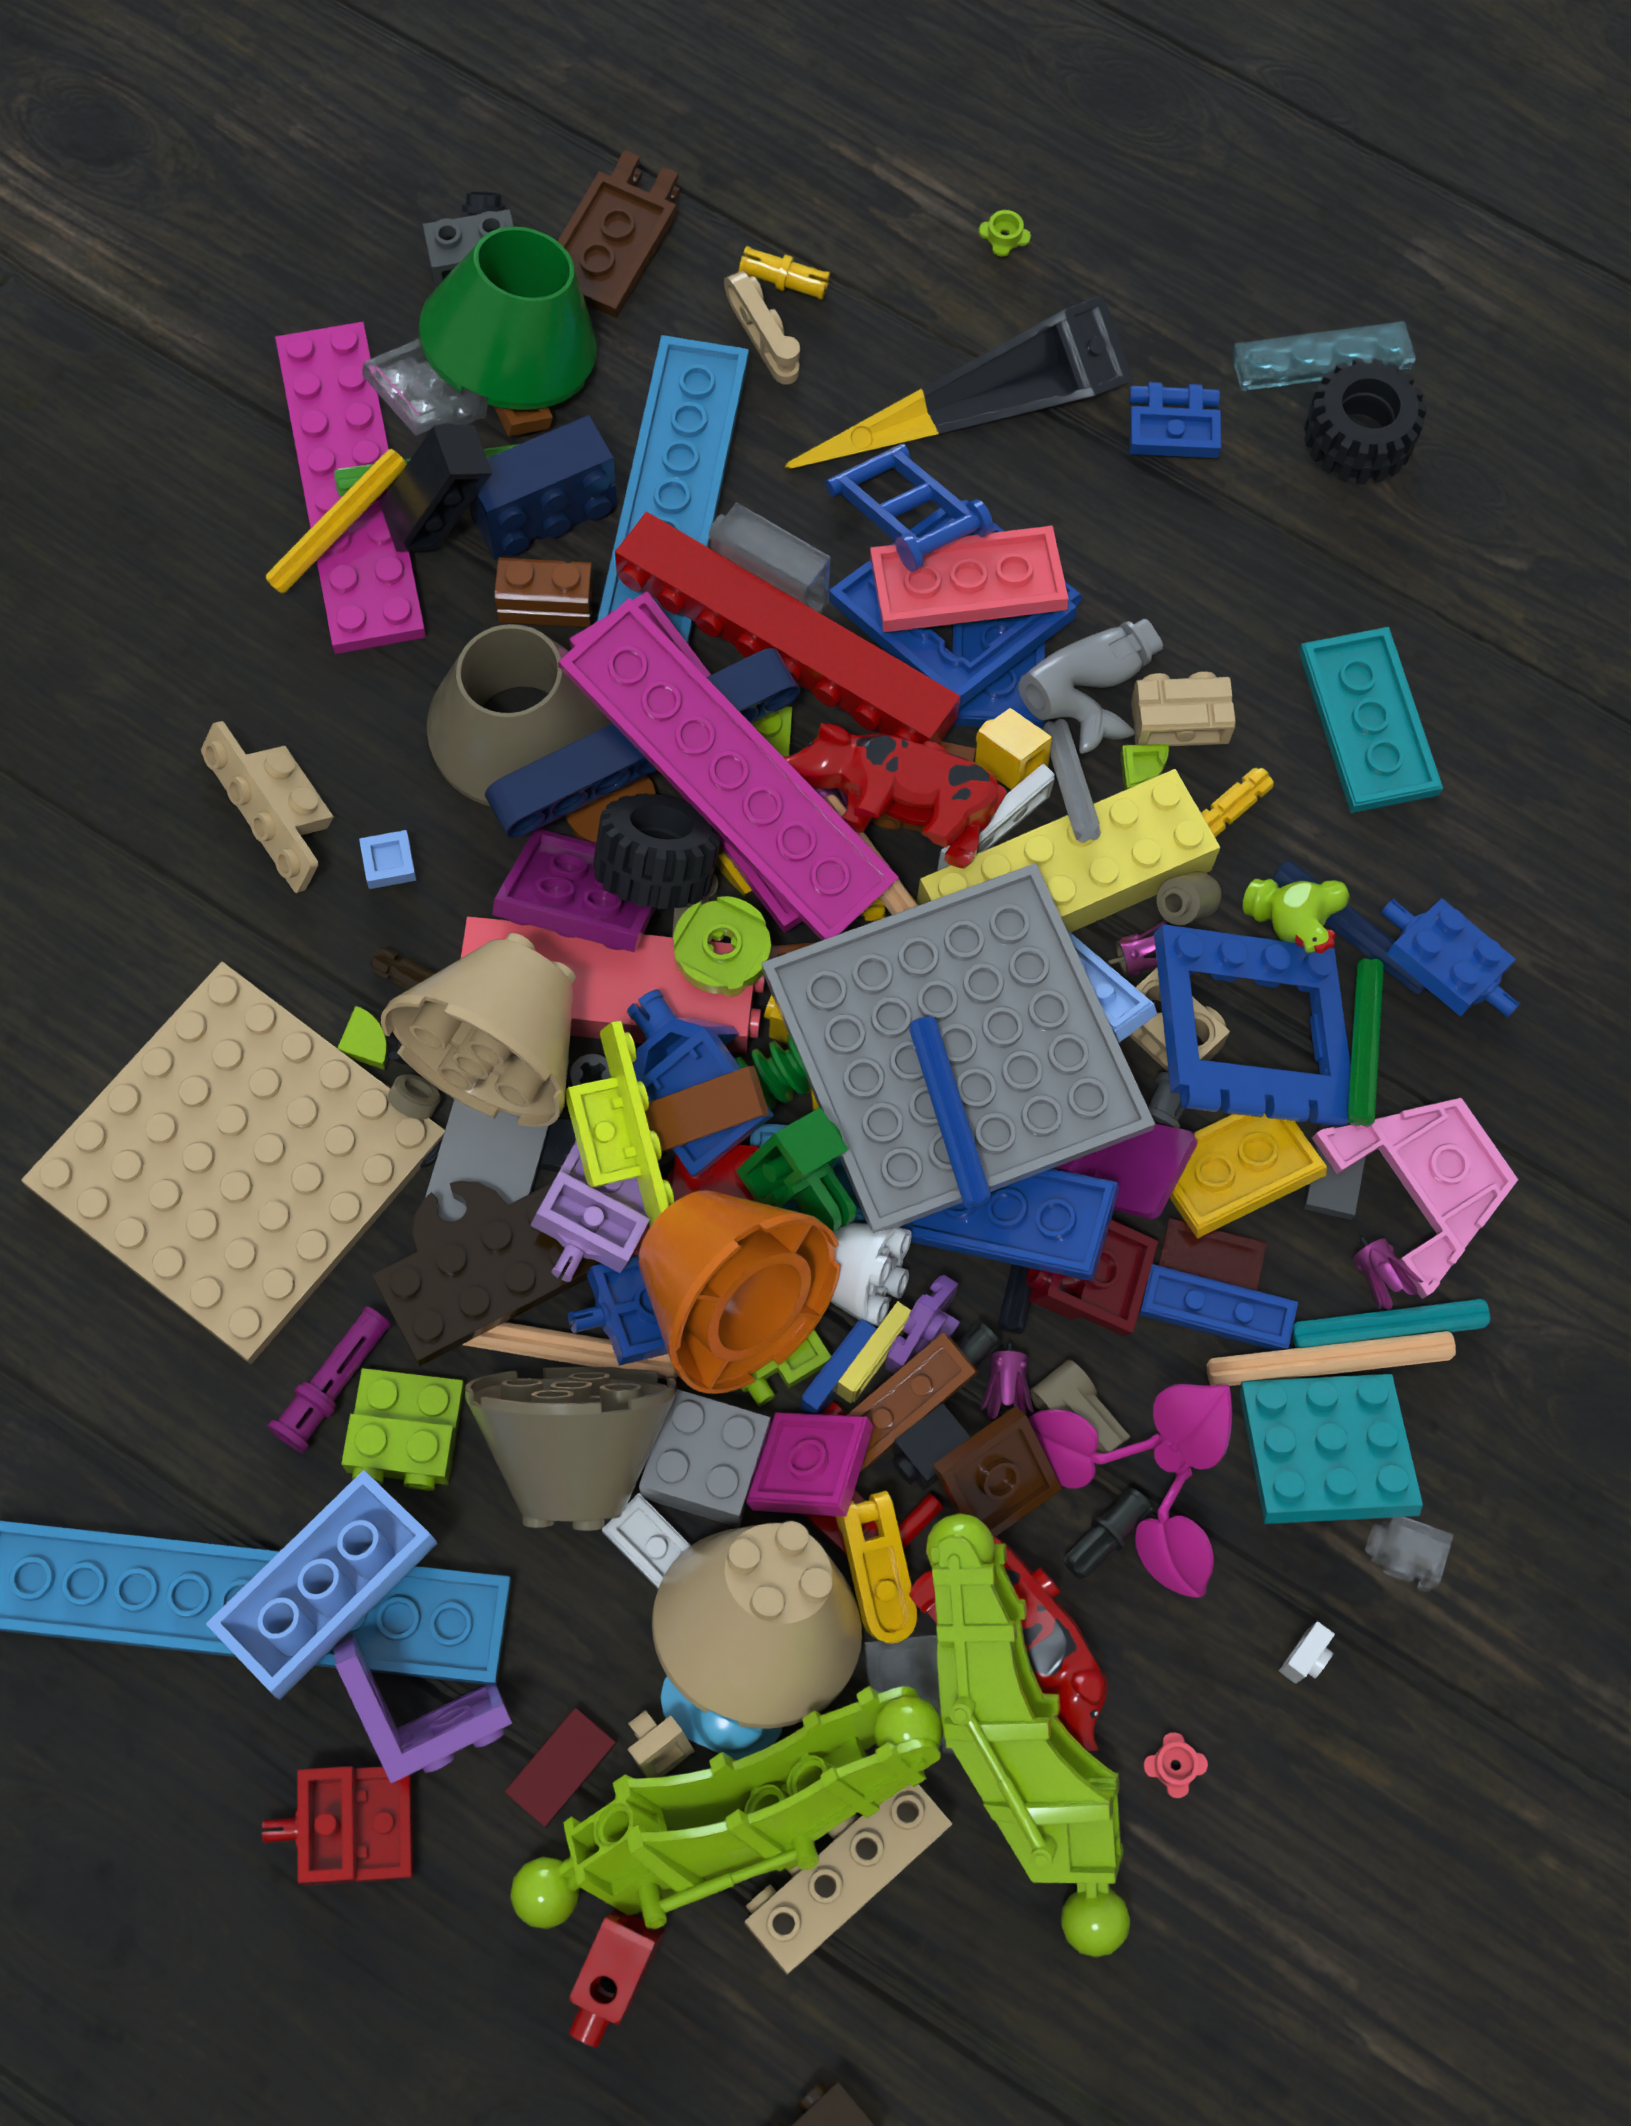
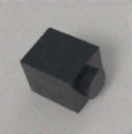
[891,1403,971,1491]

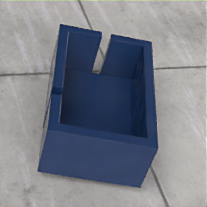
[469,415,617,560]

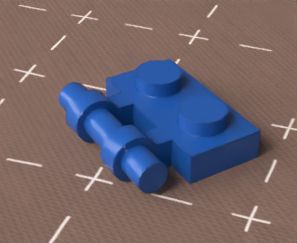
[1129,382,1221,458]

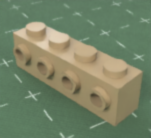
[744,1784,952,1976]

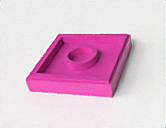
[746,1412,874,1517]

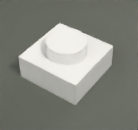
[1279,1621,1335,1684]

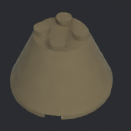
[465,1366,677,1531]

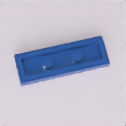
[1139,1264,1298,1351]

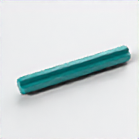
[1292,1299,1490,1348]

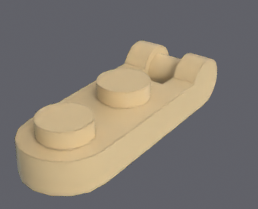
[724,271,800,385]

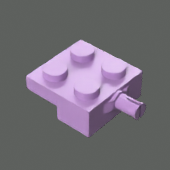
[530,1141,650,1282]

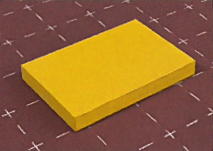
[1169,1113,1327,1239]

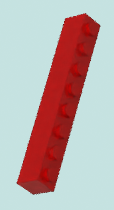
[615,511,961,744]

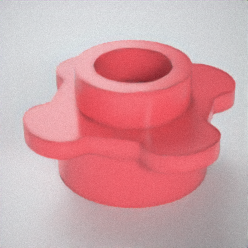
[1143,1732,1208,1798]

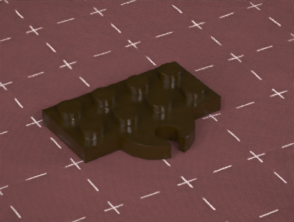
[372,1181,599,1367]

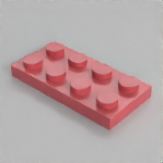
[870,526,1069,633]

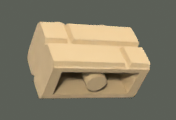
[1131,672,1235,746]

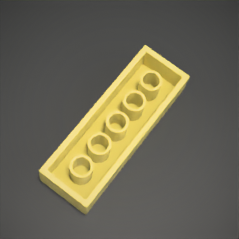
[917,769,1220,933]

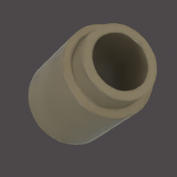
[1156,871,1221,925]

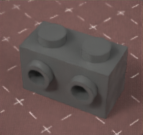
[423,209,513,289]

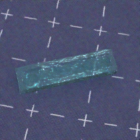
[1232,321,1415,391]

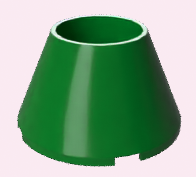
[418,227,597,410]

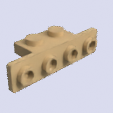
[201,721,334,893]

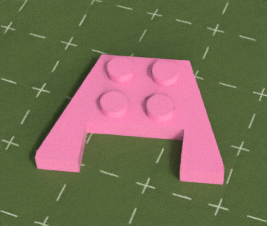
[1312,1098,1518,1299]

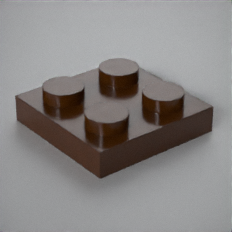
[932,1406,1062,1537]

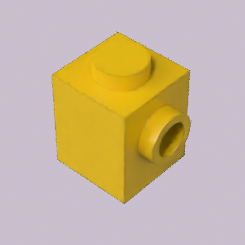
[975,708,1052,790]

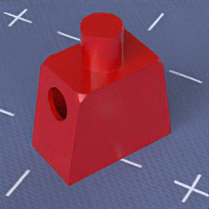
[568,1908,666,2047]

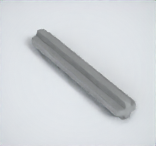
[1043,718,1101,843]

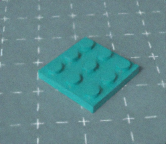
[1239,1374,1423,1524]

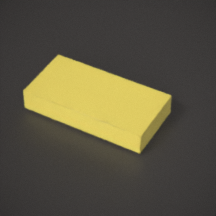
[836,1301,911,1404]

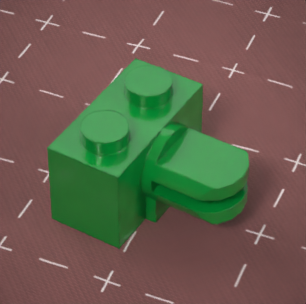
[736,1107,856,1233]

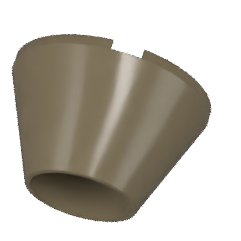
[427,624,612,807]

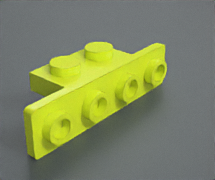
[565,1021,674,1227]

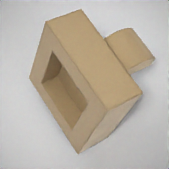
[628,1710,695,1778]

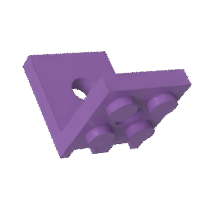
[334,1633,512,1783]

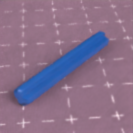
[909,1016,991,1209]

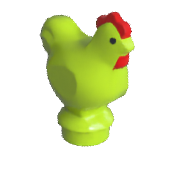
[1243,879,1350,953]

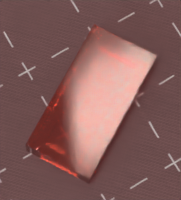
[1158,1219,1267,1291]

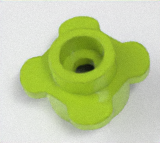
[979,210,1031,257]

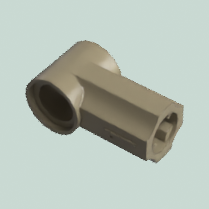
[1029,1359,1130,1467]

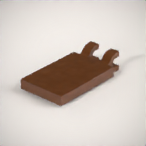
[557,150,680,318]

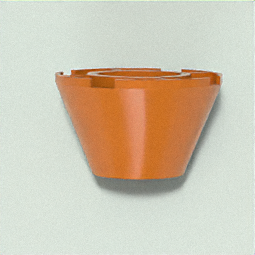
[638,1190,841,1394]

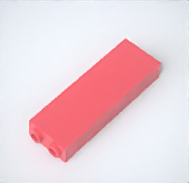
[461,916,765,1054]

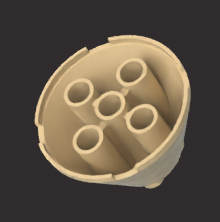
[381,933,576,1128]
[652,1521,862,1729]

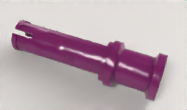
[267,1306,391,1454]

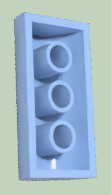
[206,1470,438,1700]

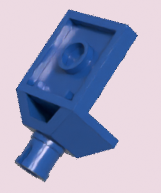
[627,989,774,1177]

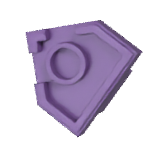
[885,1274,960,1374]

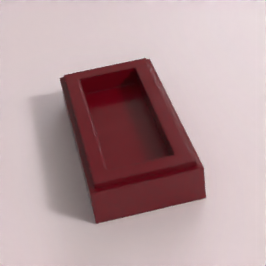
[504,1708,616,1829]

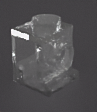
[1365,1517,1454,1592]

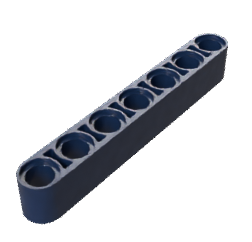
[485,648,801,838]

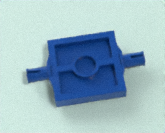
[1380,898,1521,1019]
[568,1256,668,1366]

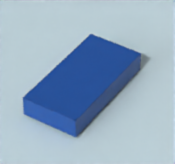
[801,1319,877,1414]

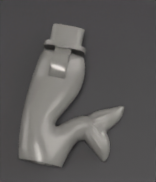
[1018,619,1163,753]

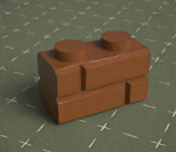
[495,557,594,627]

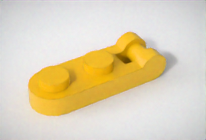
[836,1491,917,1644]

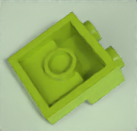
[341,1368,465,1491]

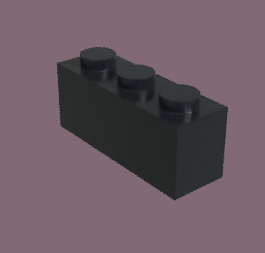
[380,423,492,552]

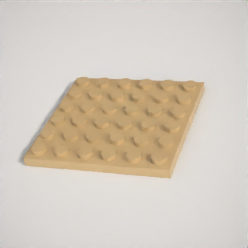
[21,962,445,1364]

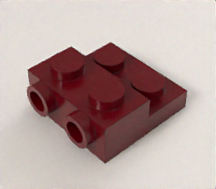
[1026,1220,1158,1336]

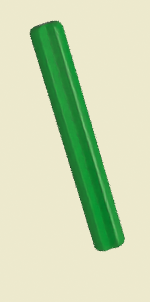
[1348,958,1384,1127]

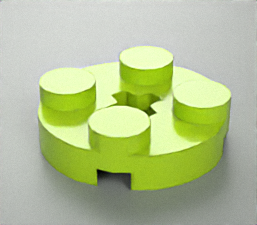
[673,896,771,997]

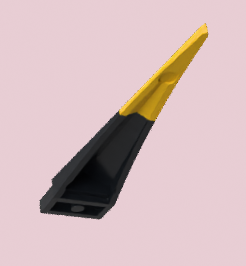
[784,295,1133,469]

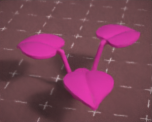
[1028,1384,1232,1598]

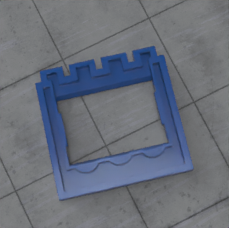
[829,500,1083,708]
[1154,924,1351,1127]

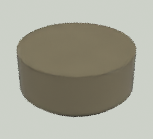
[388,1074,441,1120]

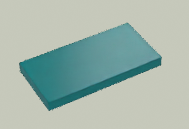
[1298,627,1443,813]

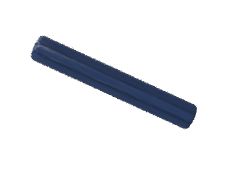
[1272,860,1426,994]

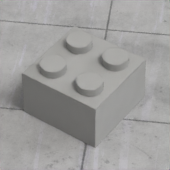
[639,1389,770,1528]

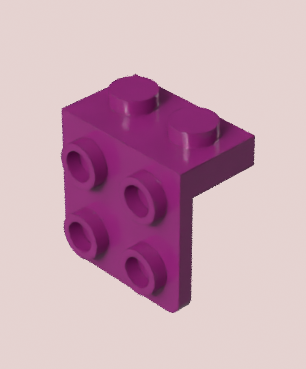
[1052,1124,1198,1219]

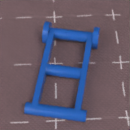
[825,443,994,572]

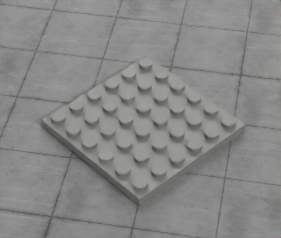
[762,863,1155,1233]

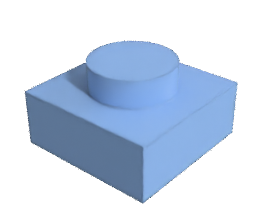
[359,830,416,889]

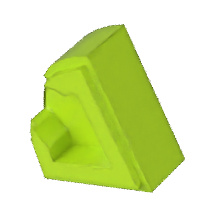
[1120,744,1169,790]
[337,1006,388,1070]

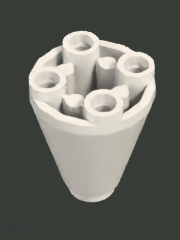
[830,1223,912,1327]

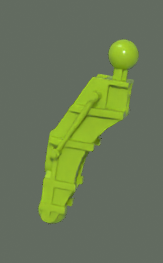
[926,1513,1131,1958]
[510,1686,943,1929]

